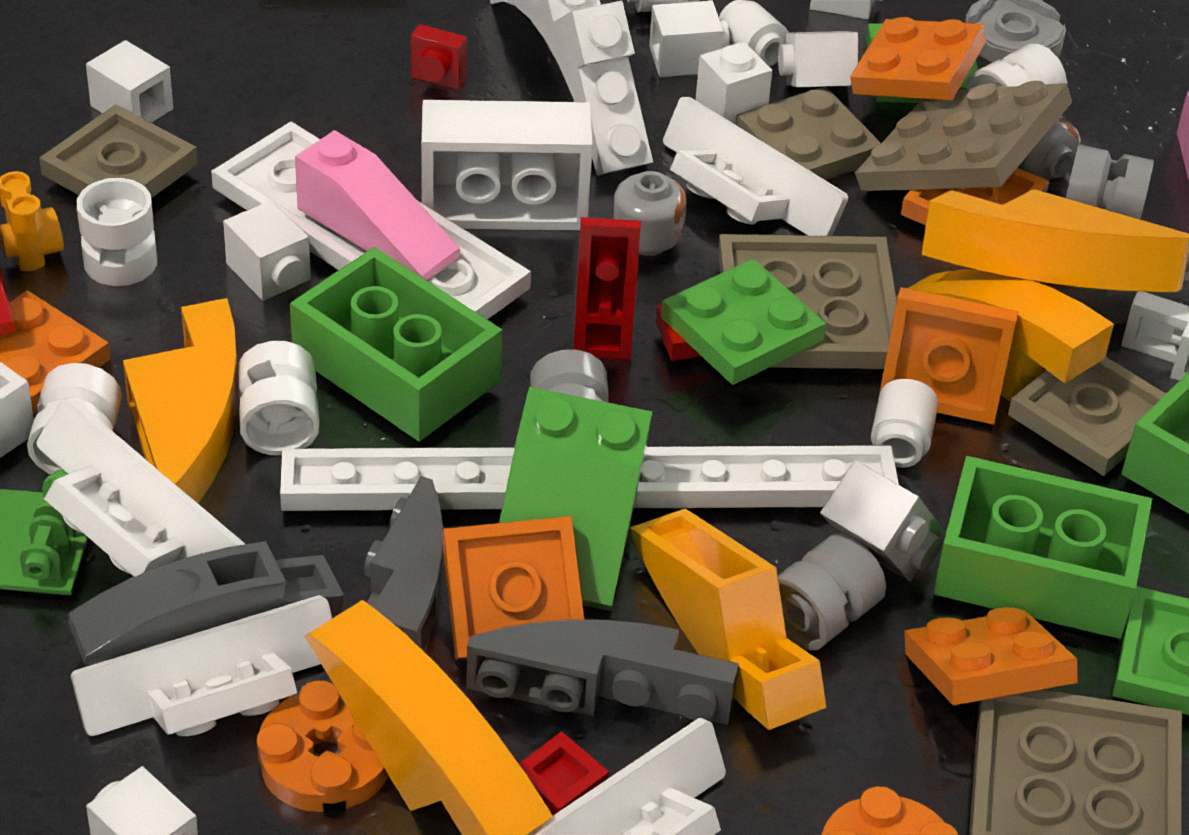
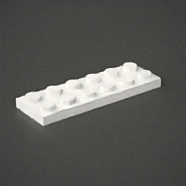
[211,122,531,319]

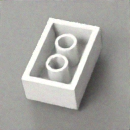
[421,100,592,230]

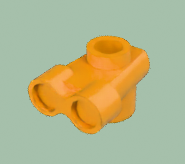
[0,171,64,271]

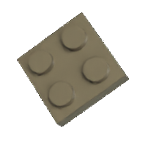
[736,86,881,180]
[39,104,198,198]
[1008,357,1166,476]

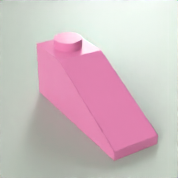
[295,130,460,280]

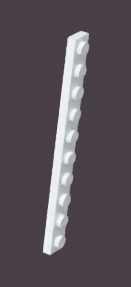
[280,446,899,511]

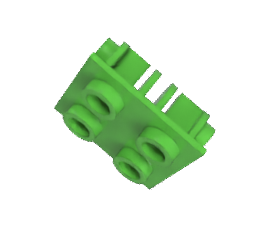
[0,469,89,595]

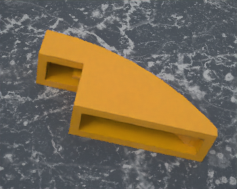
[922,189,1189,292]
[896,269,1114,401]
[123,298,239,503]
[630,509,827,730]
[305,600,553,835]

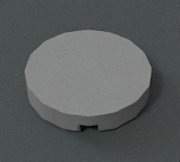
[965,0,1066,62]

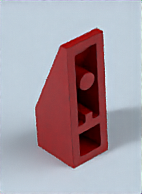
[573,217,641,360]

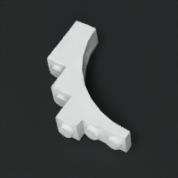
[490,0,653,176]

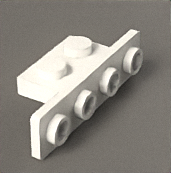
[663,97,848,236]
[36,397,245,577]
[71,595,332,736]
[528,718,726,835]

